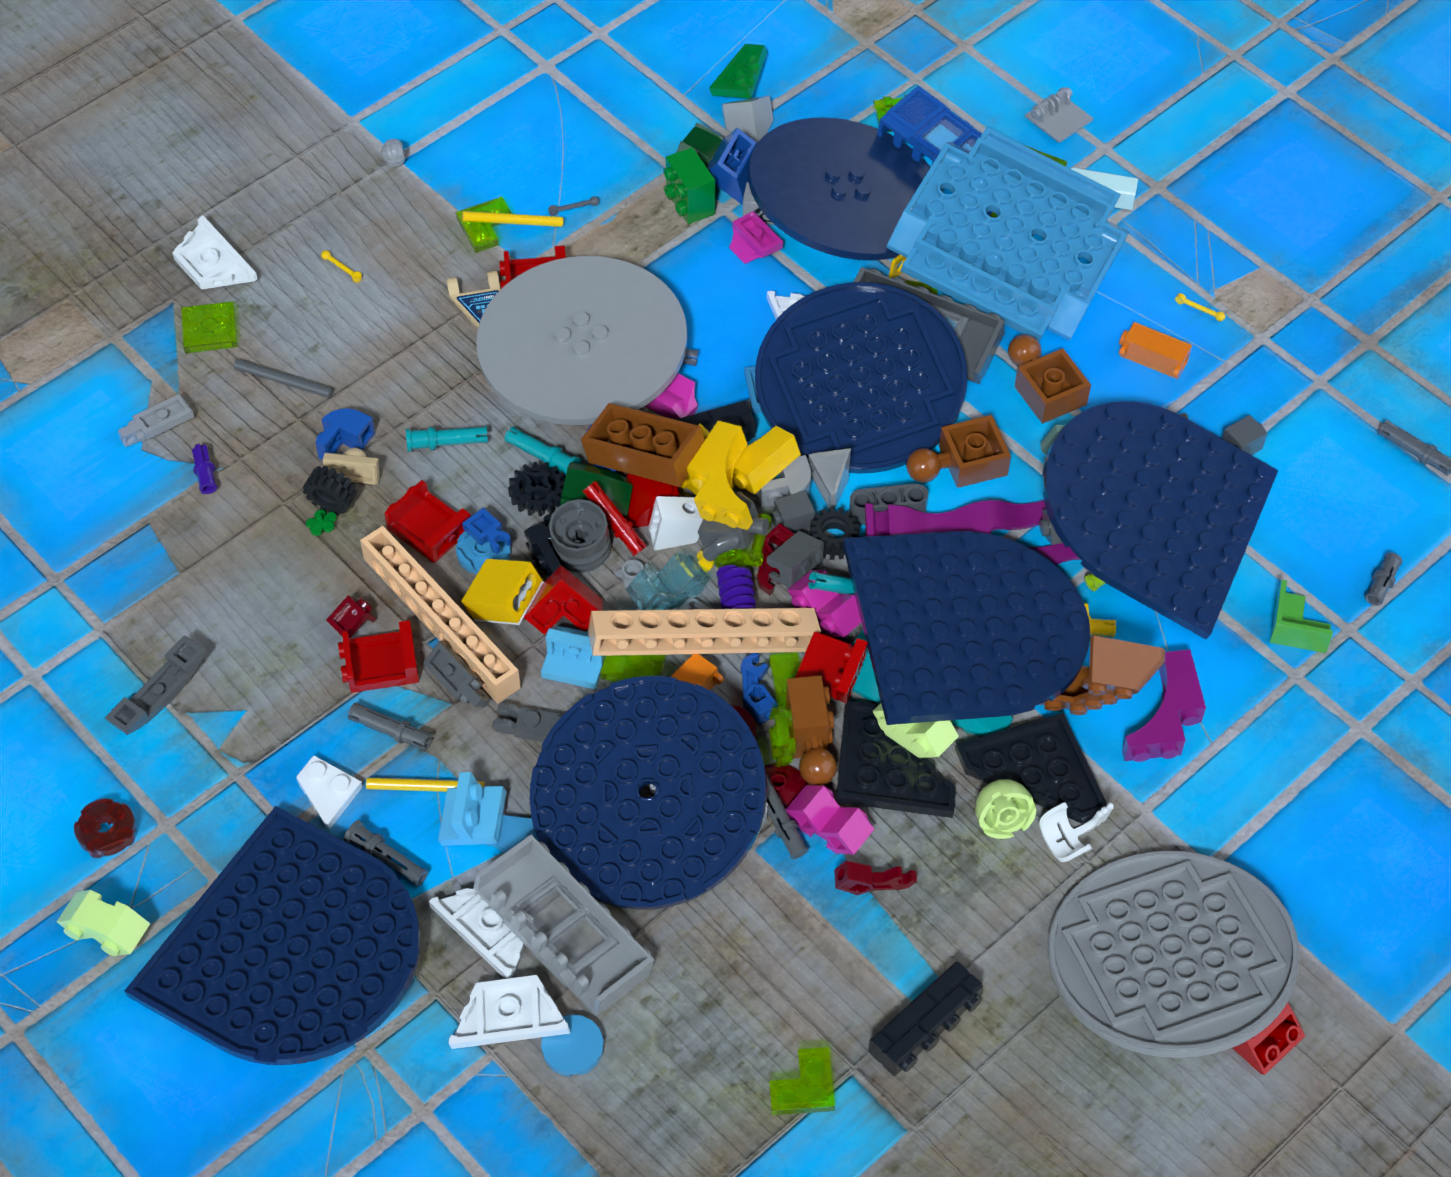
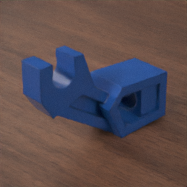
[740,653,778,725]

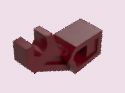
[756,523,794,596]
[834,860,917,895]

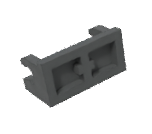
[767,531,824,589]

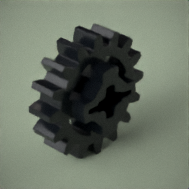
[508,462,565,517]

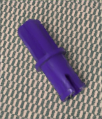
[192,444,217,494]

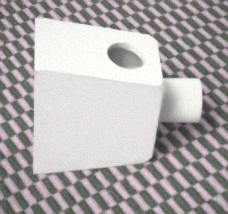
[648,496,703,550]

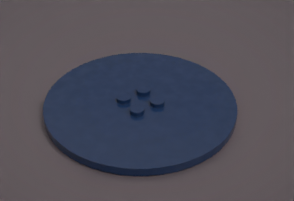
[748,117,944,260]
[755,282,967,474]

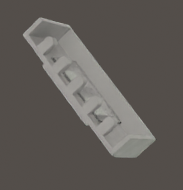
[474,835,654,1016]

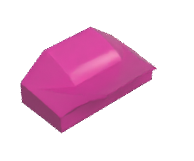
[729,211,783,264]
[645,373,698,420]

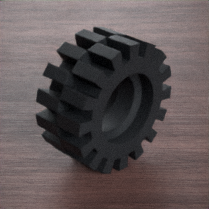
[303,466,357,515]
[809,507,860,560]

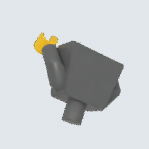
[694,492,769,573]

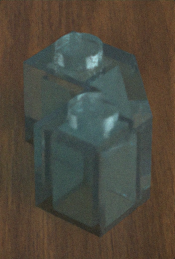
[626,553,710,610]

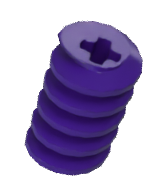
[716,565,756,609]

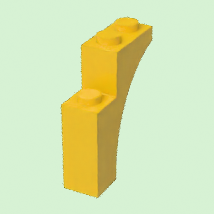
[686,421,753,530]
[681,426,801,495]

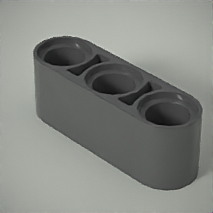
[849,484,928,525]

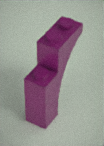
[1122,650,1206,762]

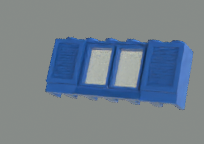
[877,86,996,217]

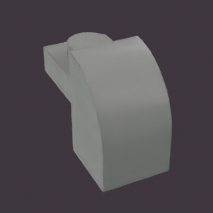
[759,455,811,507]

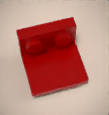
[795,632,868,704]

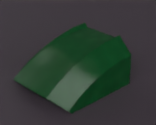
[676,123,725,187]
[560,462,633,527]

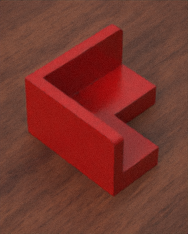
[524,566,603,635]

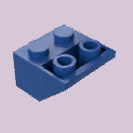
[707,128,757,205]

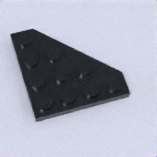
[835,700,956,818]
[955,713,1107,823]

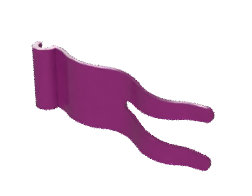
[865,500,1081,565]

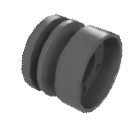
[549,499,611,573]

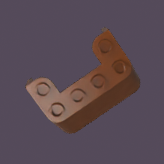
[1039,635,1165,715]

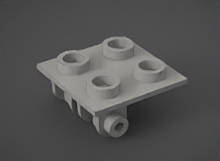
[1025,87,1094,143]

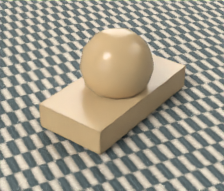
[323,447,380,485]

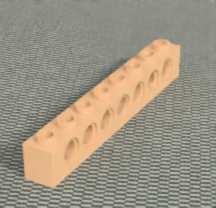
[360,526,521,704]
[588,608,821,656]

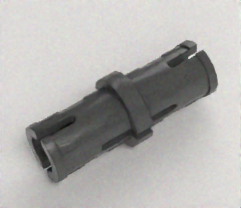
[1365,553,1403,606]

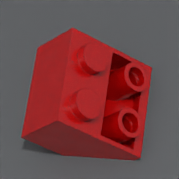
[1233,1002,1305,1075]

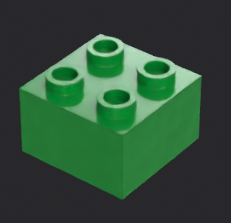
[663,147,715,225]

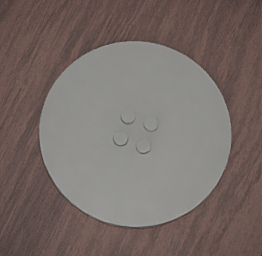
[476,256,687,425]
[1048,851,1299,1058]

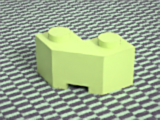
[873,703,959,758]
[57,890,150,956]

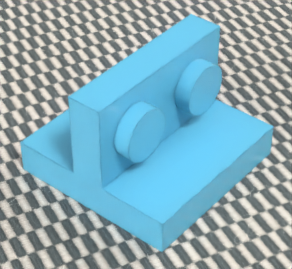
[541,626,607,689]
[438,772,506,846]

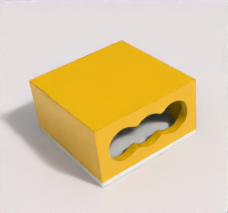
[461,559,544,625]

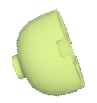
[975,779,1037,839]

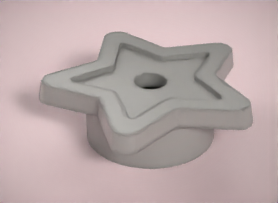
[614,558,649,589]

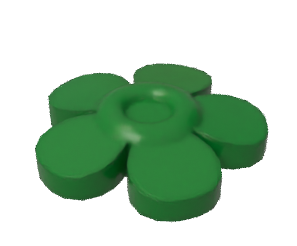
[306,510,337,536]

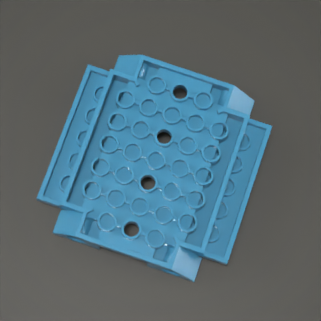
[886,127,1129,341]

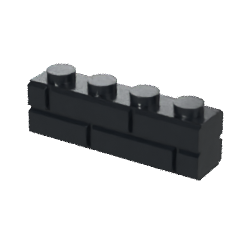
[675,400,756,442]
[868,962,983,1076]

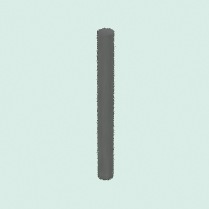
[234,359,333,398]

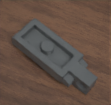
[423,641,491,708]

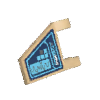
[447,271,501,329]

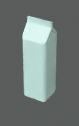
[1071,168,1138,210]

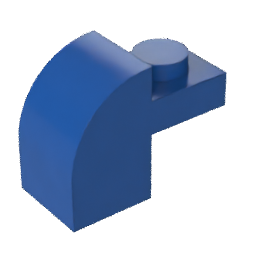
[315,408,375,460]

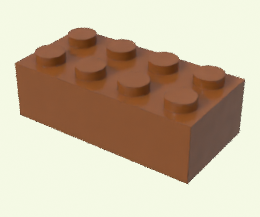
[581,403,705,487]

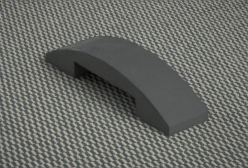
[105,635,206,735]

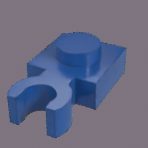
[462,508,511,554]

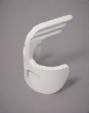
[1039,802,1114,862]

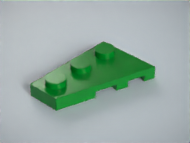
[709,44,767,99]

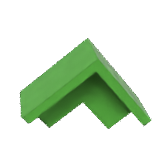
[1270,580,1333,653]

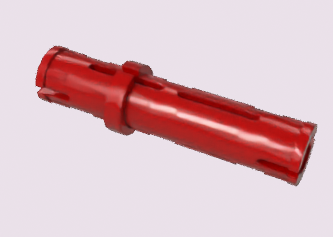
[582,481,647,557]

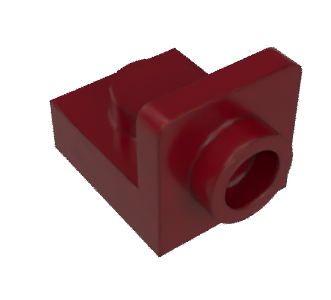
[326,595,377,638]

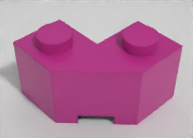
[787,570,861,637]
[786,785,874,855]

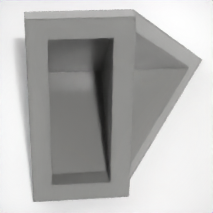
[722,95,773,143]
[808,448,851,510]

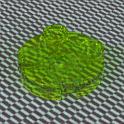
[769,707,796,767]

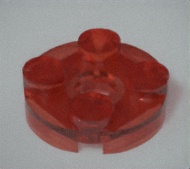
[74,798,136,858]

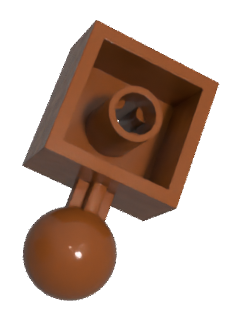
[1008,334,1091,424]
[906,415,1011,488]
[785,676,837,786]

